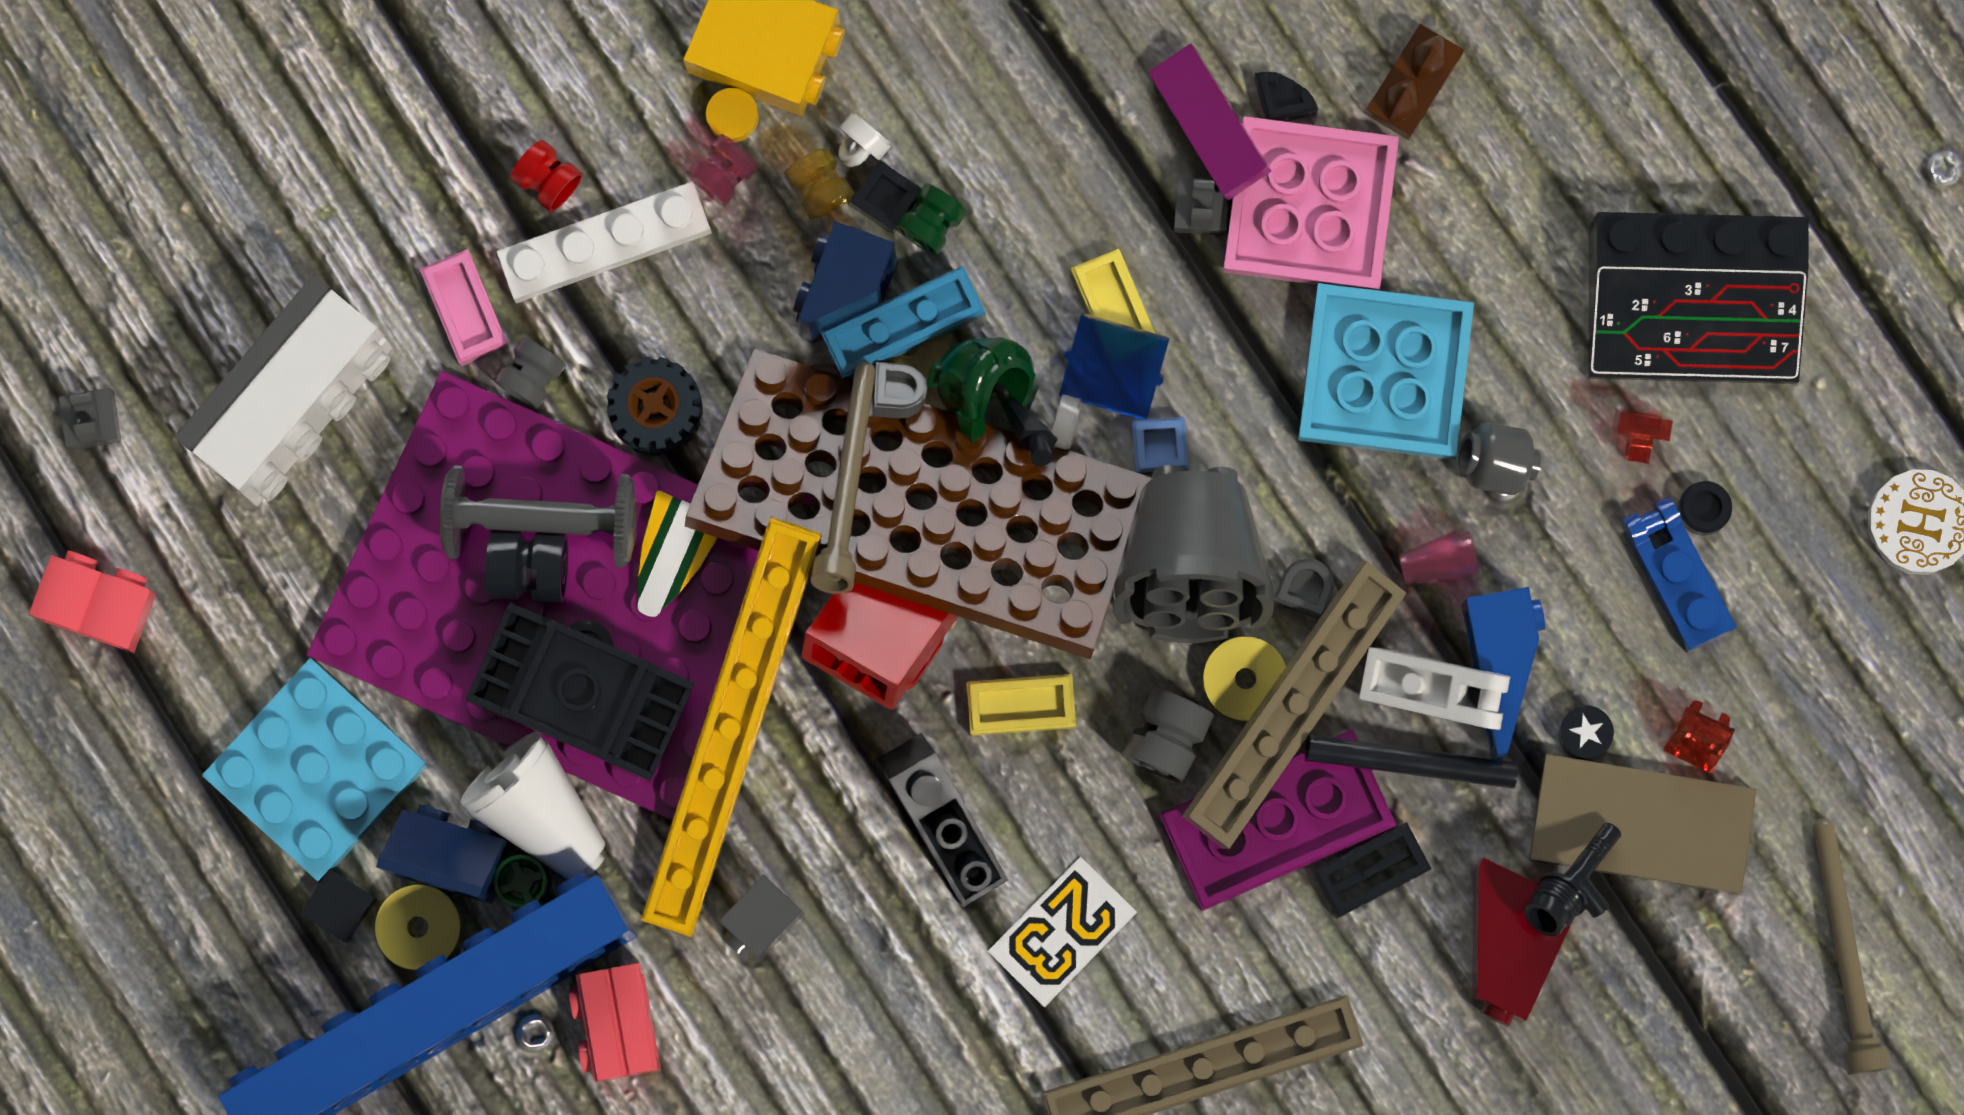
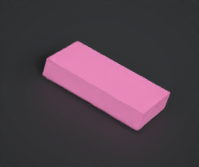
[420,249,509,367]

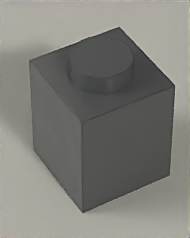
[719,874,805,960]

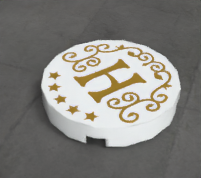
[1867,469,1964,575]

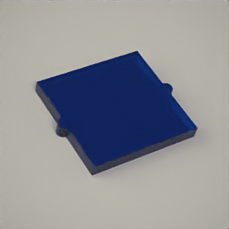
[1059,313,1170,420]

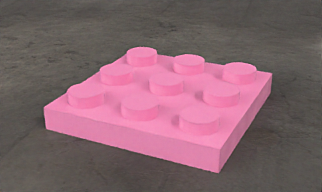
[1223,116,1399,291]

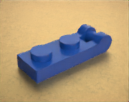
[1620,497,1737,652]

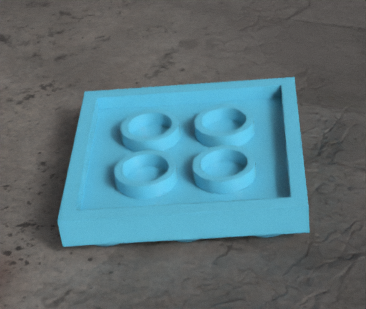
[1298,283,1474,460]
[202,658,429,883]

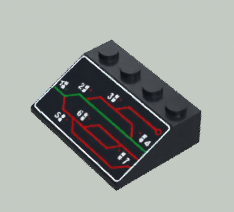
[1588,212,1809,384]

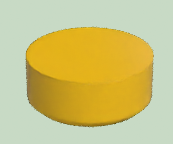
[706,88,759,143]

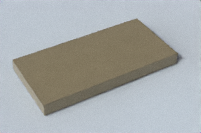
[1528,754,1757,895]

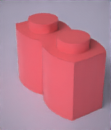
[28,551,156,653]

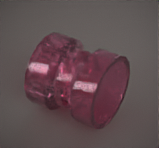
[686,134,759,207]

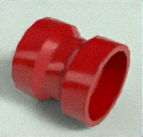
[510,140,583,213]

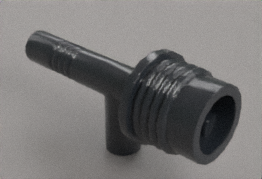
[1524,823,1621,937]

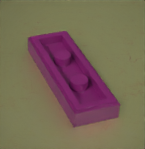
[1148,43,1272,200]

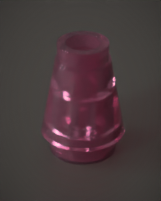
[1399,529,1480,585]

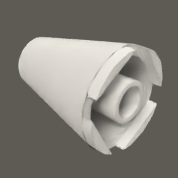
[461,732,605,879]

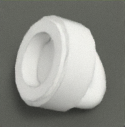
[838,113,891,167]

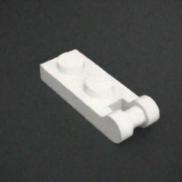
[1359,647,1510,730]

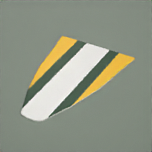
[638,491,718,617]

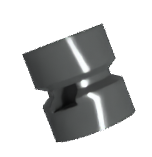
[1122,688,1214,784]

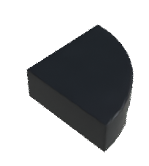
[1254,72,1318,122]

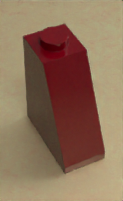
[1472,857,1573,1027]

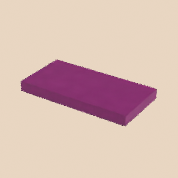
[1159,729,1397,912]

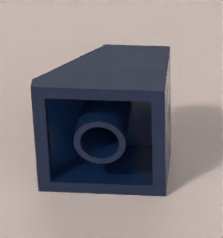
[376,804,511,904]

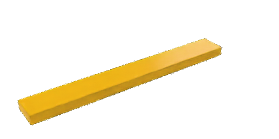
[641,517,823,937]

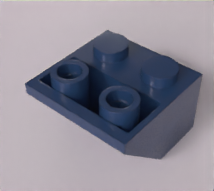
[793,221,897,343]

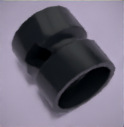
[485,530,569,603]

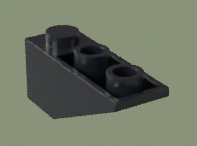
[876,733,1008,907]

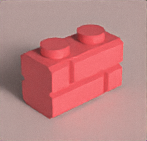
[569,963,661,1082]

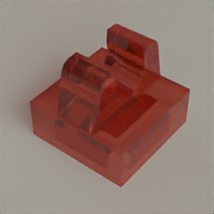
[1612,408,1673,464]
[1662,700,1735,773]

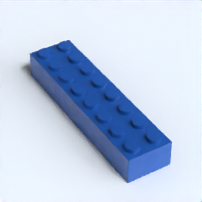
[218,872,638,1115]

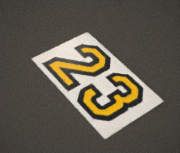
[988,857,1137,1007]

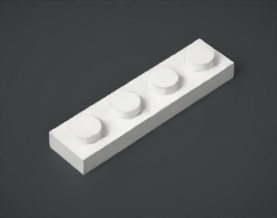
[497,181,712,303]

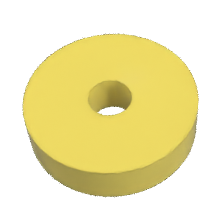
[1203,637,1286,723]
[375,885,463,971]

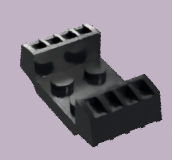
[465,602,695,782]

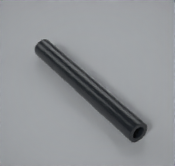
[1305,735,1518,789]

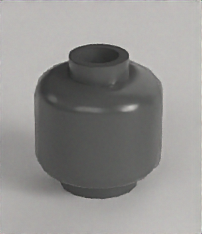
[1458,423,1541,495]

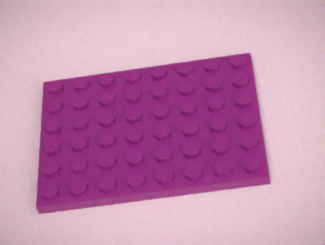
[306,370,759,821]

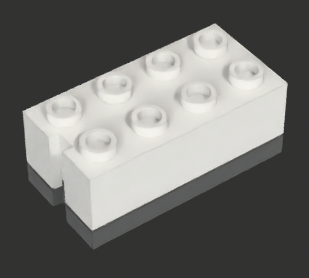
[174,275,393,506]

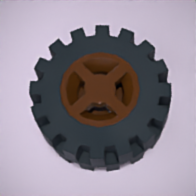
[606,357,703,455]

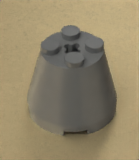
[1113,465,1273,643]

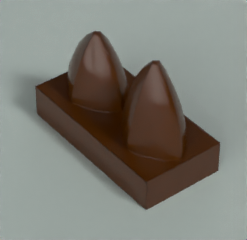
[1365,23,1464,141]

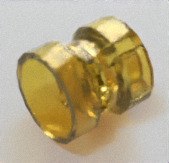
[784,148,855,220]

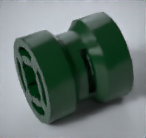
[895,183,967,256]
[493,855,552,910]

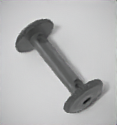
[439,466,637,568]

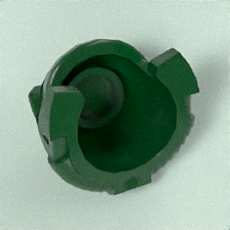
[926,337,1039,443]

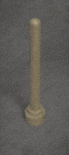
[811,362,876,594]
[1813,818,1891,1075]

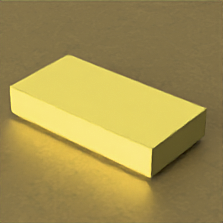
[1071,249,1159,366]
[967,674,1076,736]

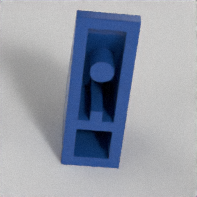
[1461,587,1545,759]

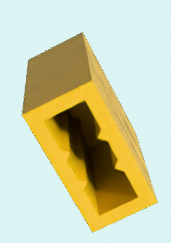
[683,0,845,117]

